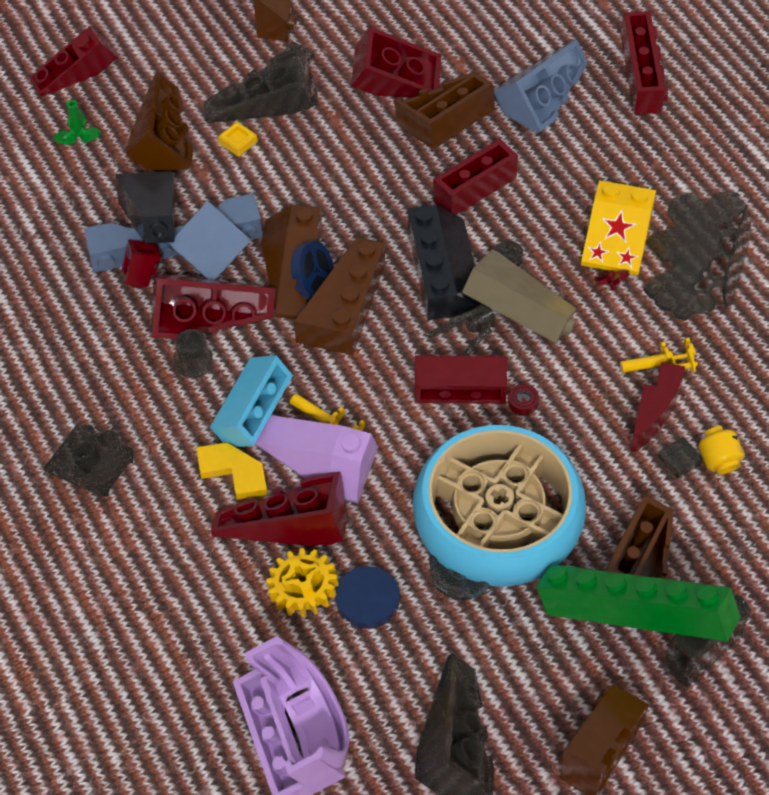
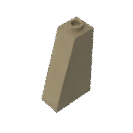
[462,249,576,343]

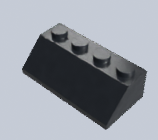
[408,205,486,321]

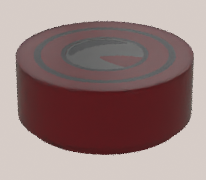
[508,384,539,415]

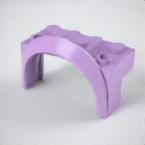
[232,636,349,795]

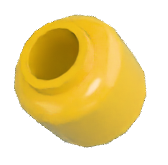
[698,426,745,475]

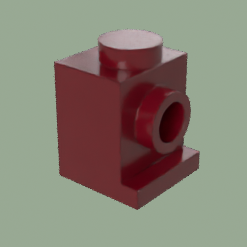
[121,240,161,288]

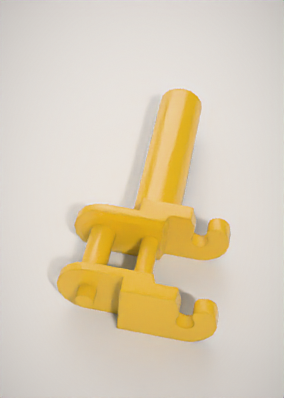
[620,337,698,373]
[290,394,366,431]

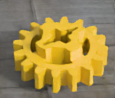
[266,548,339,617]

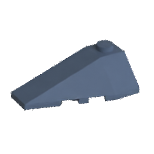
[493,39,588,133]

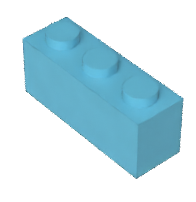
[210,355,293,447]

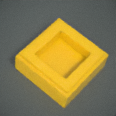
[218,121,258,157]

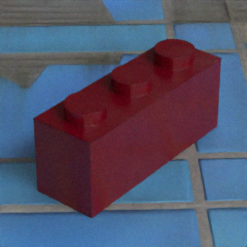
[433,139,518,215]
[414,354,507,404]

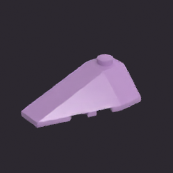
[255,415,378,504]

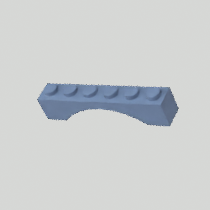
[84,193,263,273]

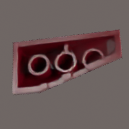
[151,274,276,340]
[210,472,347,546]

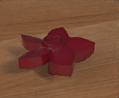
[594,270,630,290]

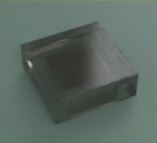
[658,437,703,479]

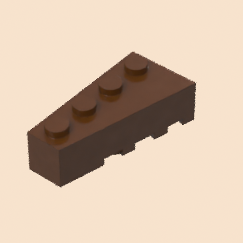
[294,237,385,355]

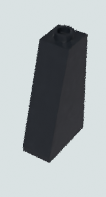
[116,171,175,244]

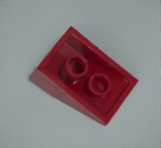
[351,26,442,98]

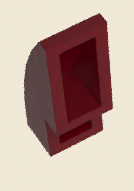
[630,362,685,452]

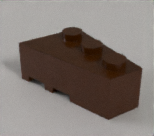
[394,72,495,150]
[558,684,649,795]

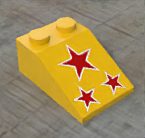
[581,180,656,276]

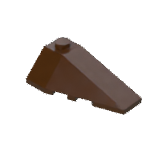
[261,204,322,319]

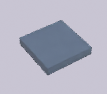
[168,201,251,280]

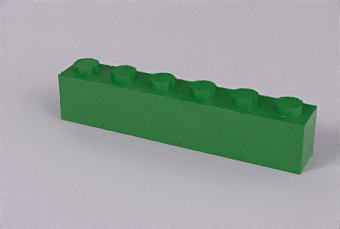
[536,564,741,642]

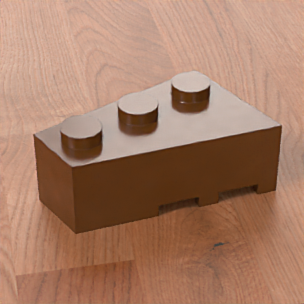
[605,494,674,579]

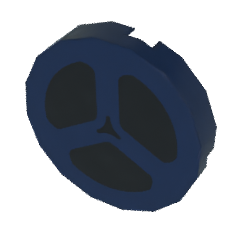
[291,240,334,300]

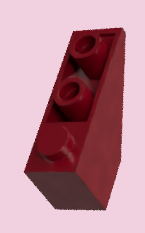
[29,26,118,96]

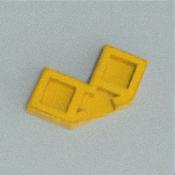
[196,442,268,500]

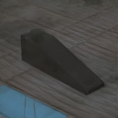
[204,46,319,124]
[414,653,494,795]

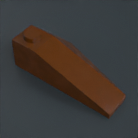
[254,0,297,41]
[126,72,193,170]

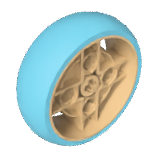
[413,425,586,587]

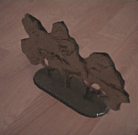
[643,192,751,321]

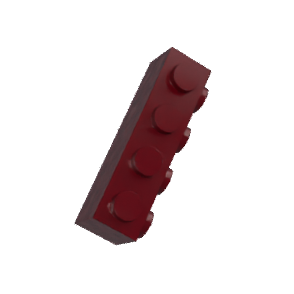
[621,11,668,114]

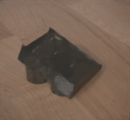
[44,424,133,496]

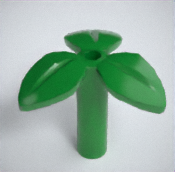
[53,100,102,145]

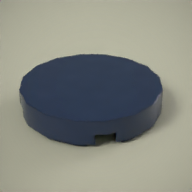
[335,566,400,629]

